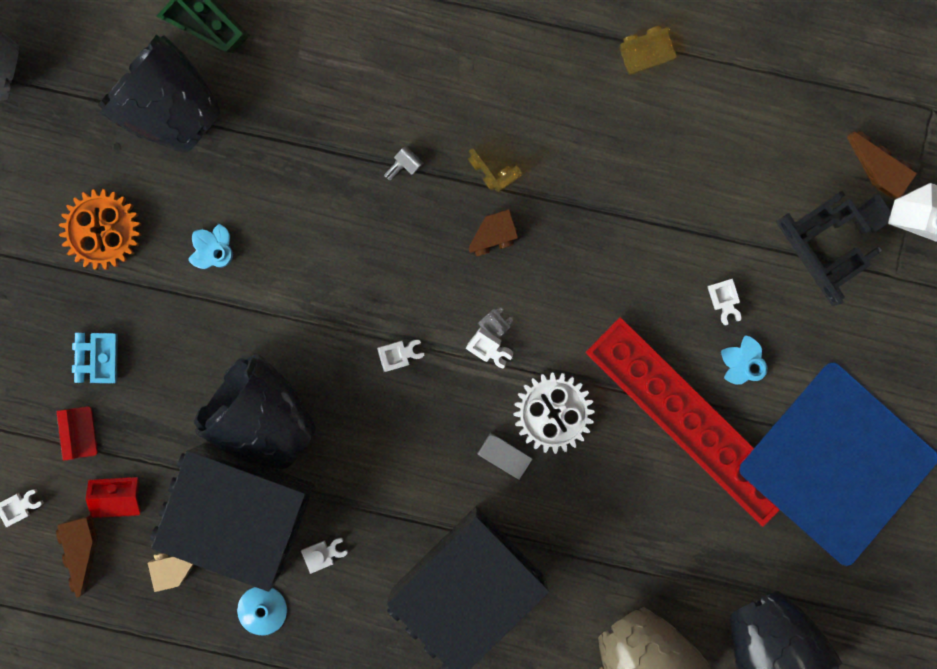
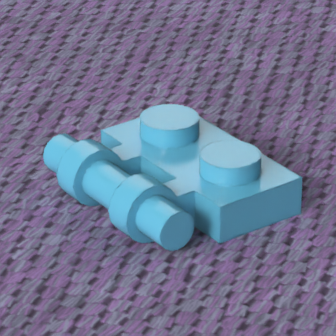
[72,333,118,383]

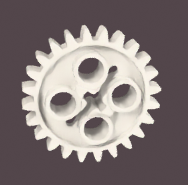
[513,373,594,454]

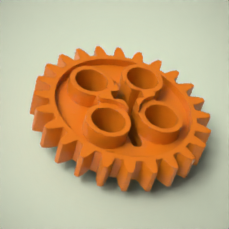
[59,189,141,270]

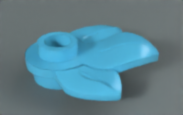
[189,224,233,269]
[721,336,768,384]

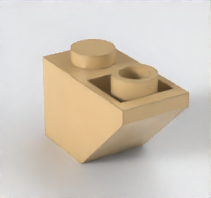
[148,553,194,592]

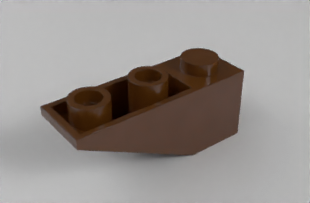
[847,131,917,200]
[56,515,98,598]

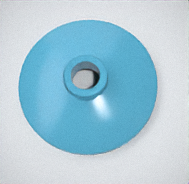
[237,587,287,635]

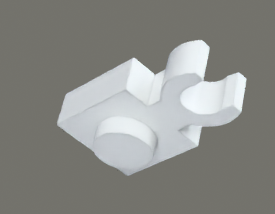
[707,279,741,325]
[466,327,513,368]
[377,340,424,372]
[0,489,44,527]
[301,538,348,574]

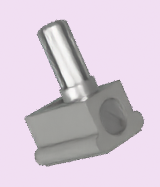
[384,146,424,180]

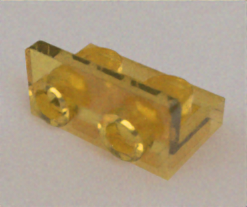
[619,26,677,75]

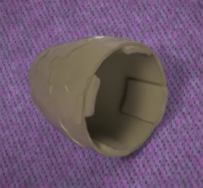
[598,607,711,669]

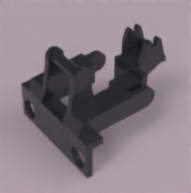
[776,191,891,306]

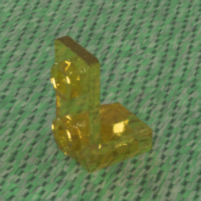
[468,148,522,193]

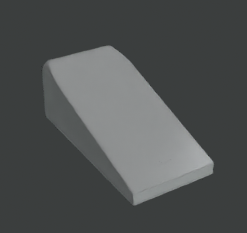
[477,433,532,479]

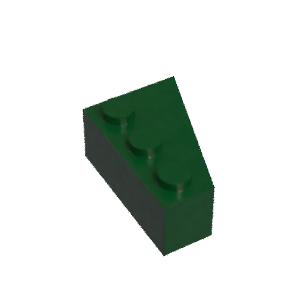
[156,0,250,53]

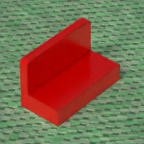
[56,406,98,461]
[85,477,141,518]

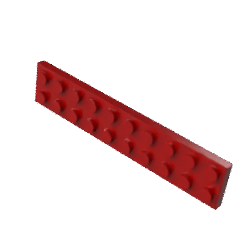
[585,317,780,527]

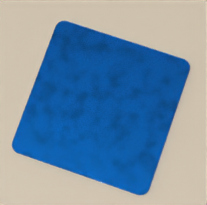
[739,363,937,566]

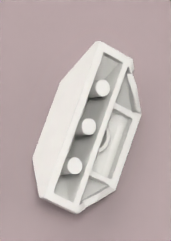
[888,183,937,242]

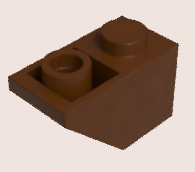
[469,210,518,257]

